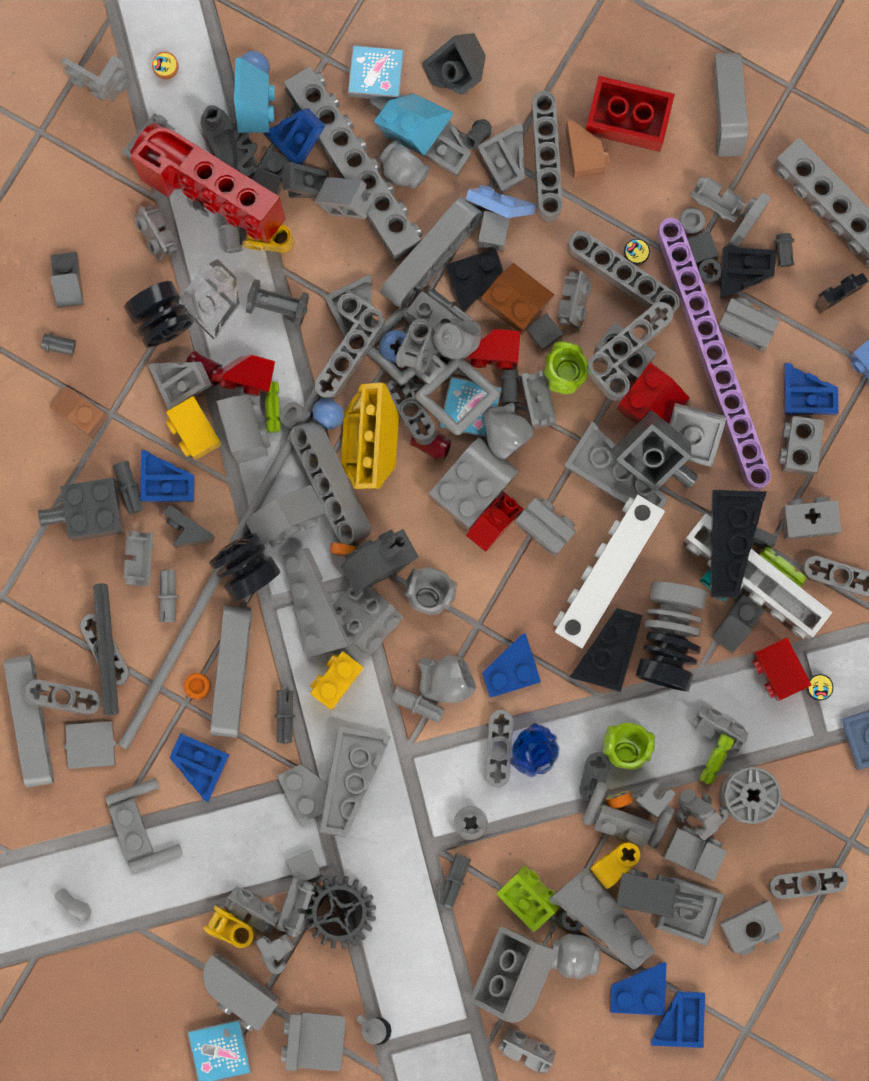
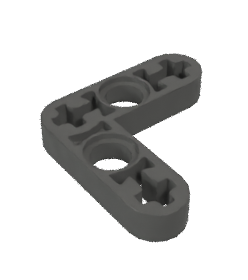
[387,352,456,445]

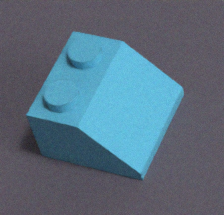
[234,58,275,133]
[374,93,453,156]

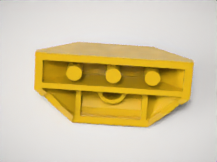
[341,383,399,490]

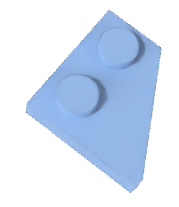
[466,185,537,218]

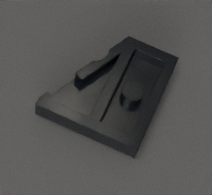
[446,248,504,313]
[815,273,869,314]

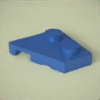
[265,108,325,165]
[784,363,839,415]
[140,450,195,502]
[482,633,541,698]
[169,733,230,802]
[610,962,667,1016]
[650,991,705,1048]

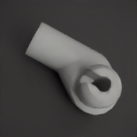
[55,888,91,922]

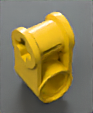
[242,224,294,253]
[589,842,640,890]
[202,905,256,948]

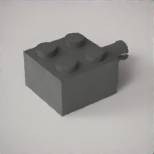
[616,410,698,491]
[38,478,125,542]
[341,529,419,593]
[616,869,704,919]

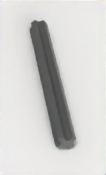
[93,583,119,716]

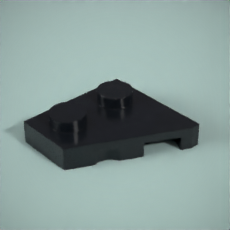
[720,247,776,298]

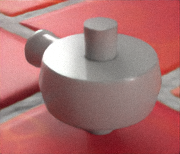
[356,1014,386,1044]

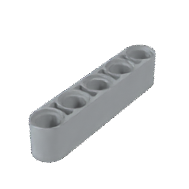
[532,91,563,222]
[381,197,483,309]
[568,231,679,318]
[290,421,370,544]
[211,605,252,738]
[4,654,54,788]

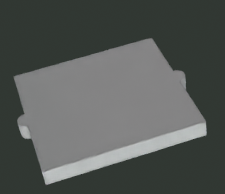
[64,721,117,769]

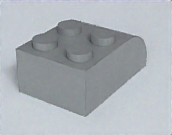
[216,395,271,464]
[429,437,520,531]
[469,926,557,1023]
[203,951,281,1031]

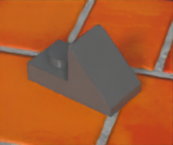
[254,149,291,196]
[283,162,329,198]
[50,252,84,308]
[163,505,215,548]
[711,595,765,653]

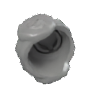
[379,139,430,189]
[433,319,482,359]
[404,568,457,615]
[551,934,601,980]

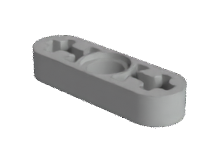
[802,556,869,597]
[80,614,130,686]
[22,679,101,715]
[485,710,513,788]
[769,867,848,899]

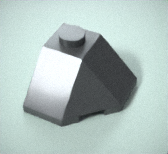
[422,33,486,95]

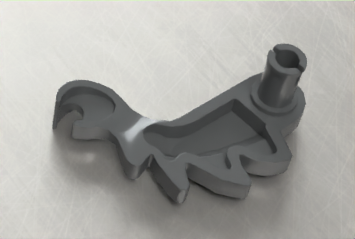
[193,105,258,217]

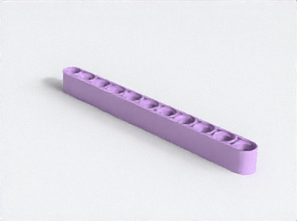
[657,218,771,491]

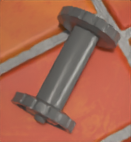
[246,279,309,327]

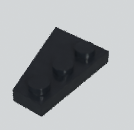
[569,608,643,692]

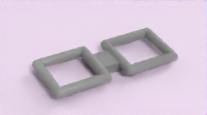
[361,307,500,435]

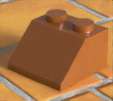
[481,262,555,335]

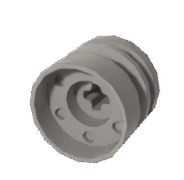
[644,581,707,638]
[719,767,782,824]

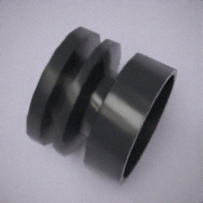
[124,281,194,348]
[209,533,280,601]
[635,632,701,692]

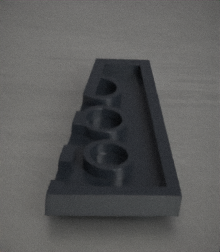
[710,490,767,598]

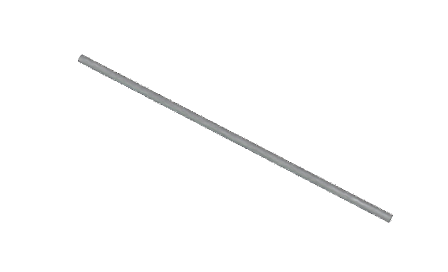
[118,350,341,749]

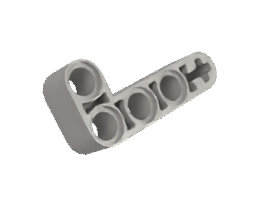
[713,53,748,157]
[315,293,385,400]
[587,302,673,401]

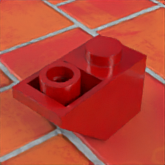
[466,329,521,370]
[211,355,275,396]
[466,492,524,552]

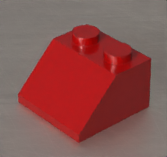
[617,362,690,424]
[752,637,812,701]

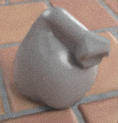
[483,402,534,460]
[418,655,476,703]

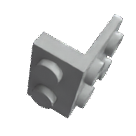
[61,55,129,102]
[332,585,404,657]
[281,1011,346,1071]

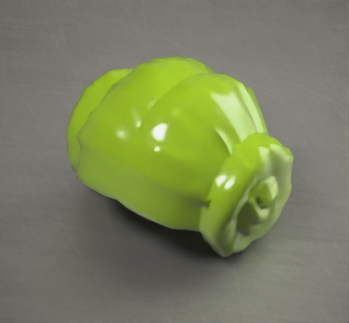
[544,341,588,395]
[602,722,655,770]

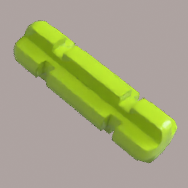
[265,381,281,433]
[760,547,806,587]
[700,734,734,785]

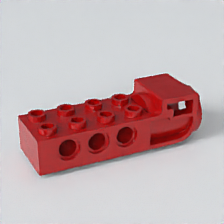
[130,123,286,243]

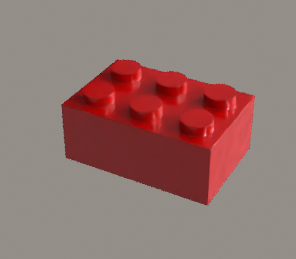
[585,76,675,152]

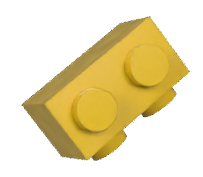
[165,396,222,461]
[310,651,365,711]

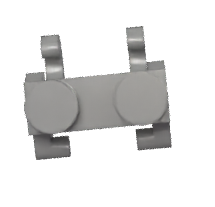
[675,790,728,840]
[256,933,295,974]

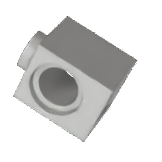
[478,210,510,252]

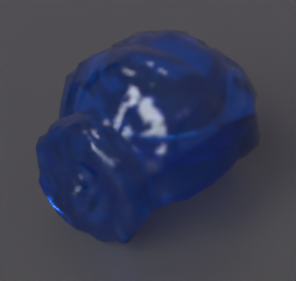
[510,723,560,777]

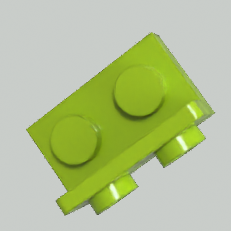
[496,865,560,932]

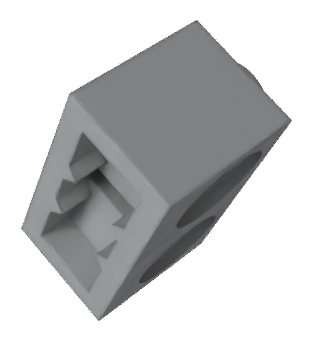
[594,322,657,382]
[779,416,824,476]

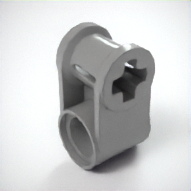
[396,319,436,373]

